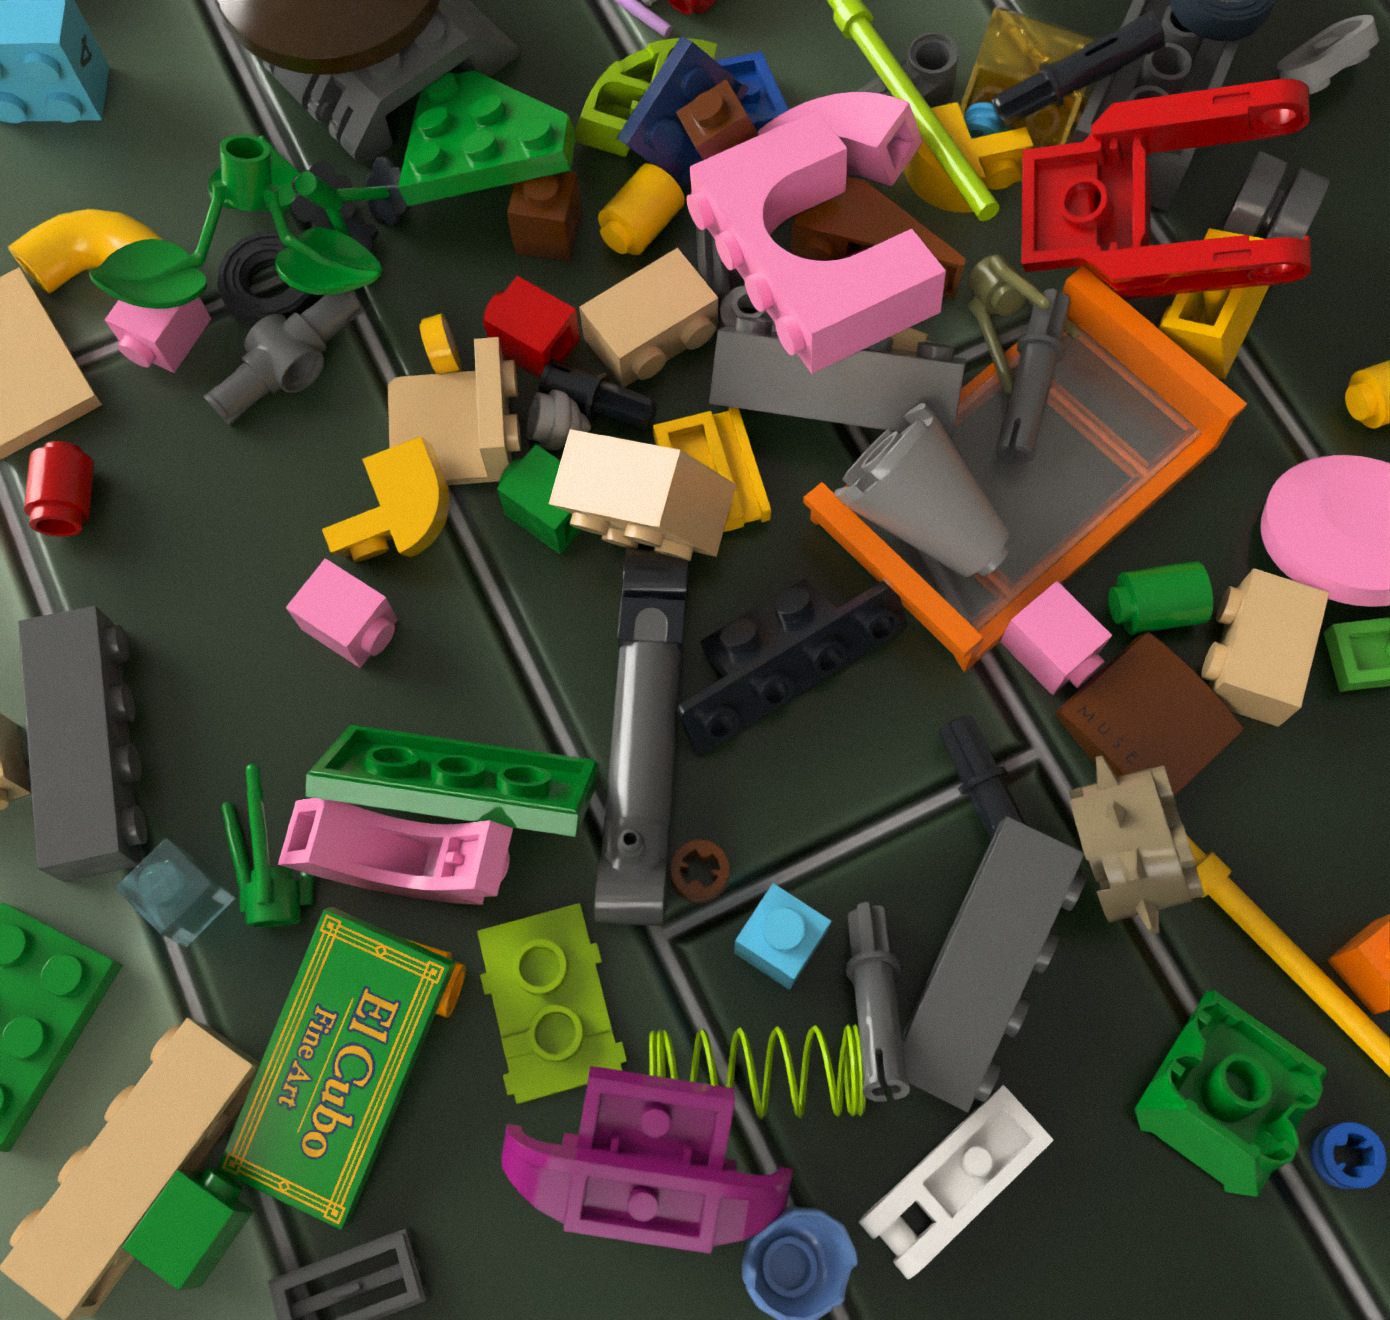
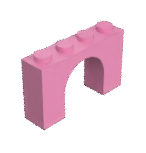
[687,110,946,374]

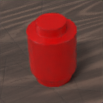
[24,441,95,537]

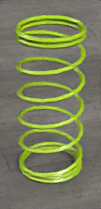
[649,1023,866,1120]

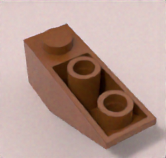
[790,176,966,299]

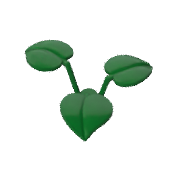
[89,134,382,309]

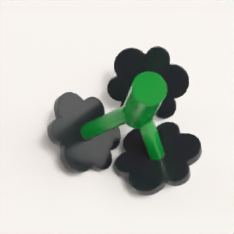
[291,157,411,253]

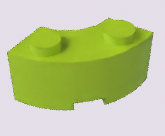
[575,38,717,158]

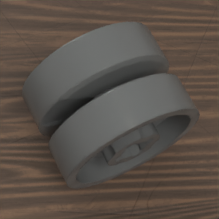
[1220,151,1330,239]

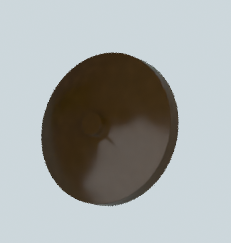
[217,0,440,75]

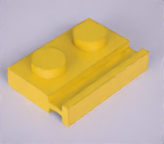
[653,407,771,532]

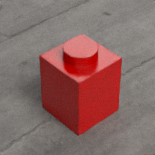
[483,276,580,378]

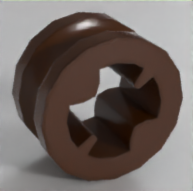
[670,839,730,904]

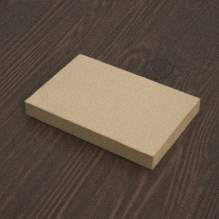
[0,267,102,460]

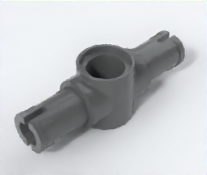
[203,291,364,426]

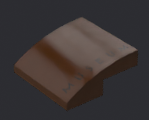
[1055,632,1244,796]

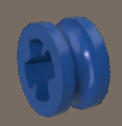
[1309,1122,1387,1189]

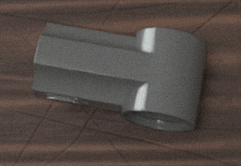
[856,31,959,108]

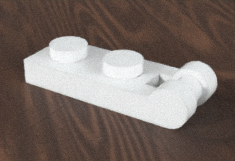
[859,1085,1054,1280]

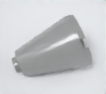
[834,403,1010,578]

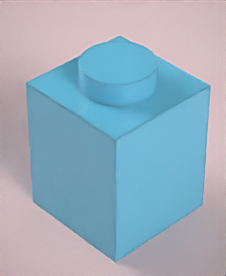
[734,883,831,990]

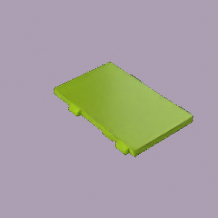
[477,903,627,1104]

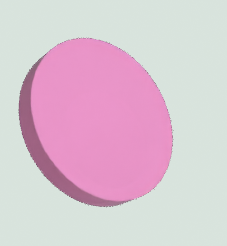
[1260,455,1390,607]

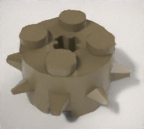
[1069,755,1205,935]

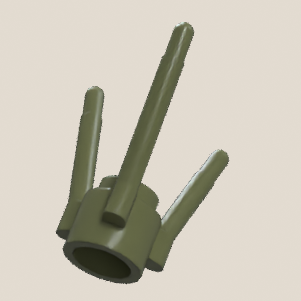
[968,254,1081,396]

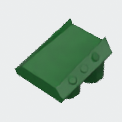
[1135,991,1327,1197]

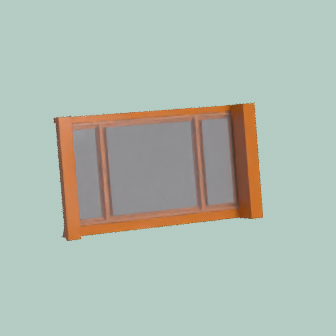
[803,266,1247,673]

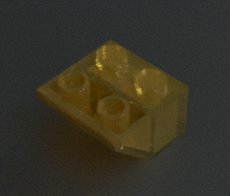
[960,7,1099,148]

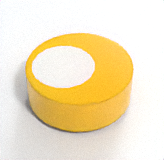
[420,313,462,375]

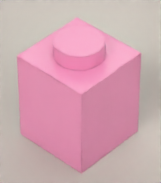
[105,297,212,373]
[286,558,398,668]
[1000,581,1112,695]

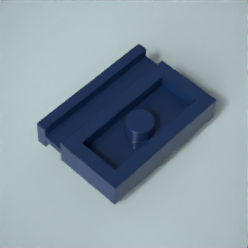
[617,36,749,188]

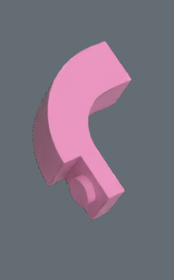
[757,92,923,187]
[278,798,513,905]

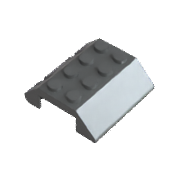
[223,0,521,164]

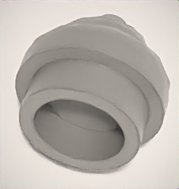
[527,389,591,451]

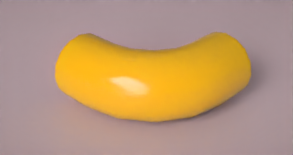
[8,209,163,295]

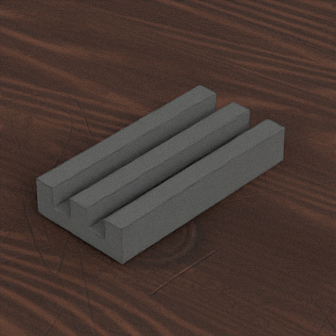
[268,1228,430,1320]

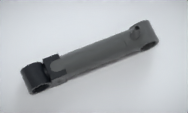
[595,548,690,926]

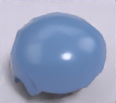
[742,1206,858,1320]

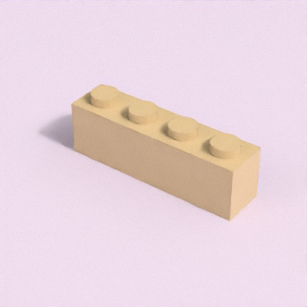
[0,1018,260,1320]

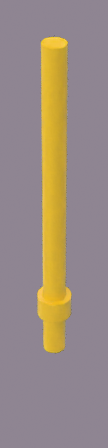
[1187,836,1390,1077]

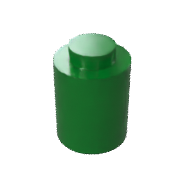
[1108,561,1213,635]

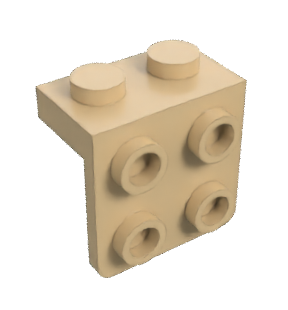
[388,337,521,485]

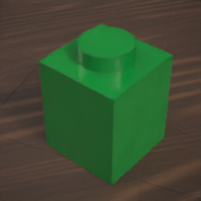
[497,444,581,555]
[122,1166,254,1291]

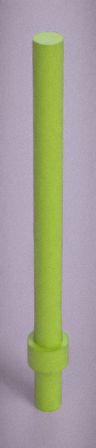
[827,0,1000,221]

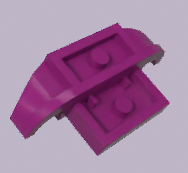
[501,1066,793,1254]

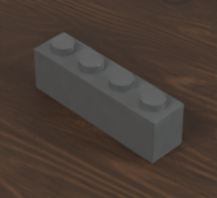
[709,317,966,440]
[18,605,148,882]
[902,817,1087,1112]

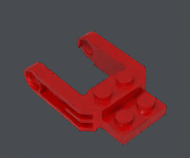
[1021,79,1311,299]

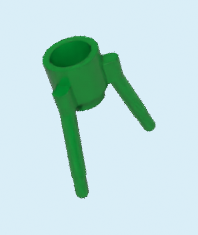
[221,763,315,928]

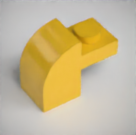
[904,102,1034,213]
[322,436,450,562]

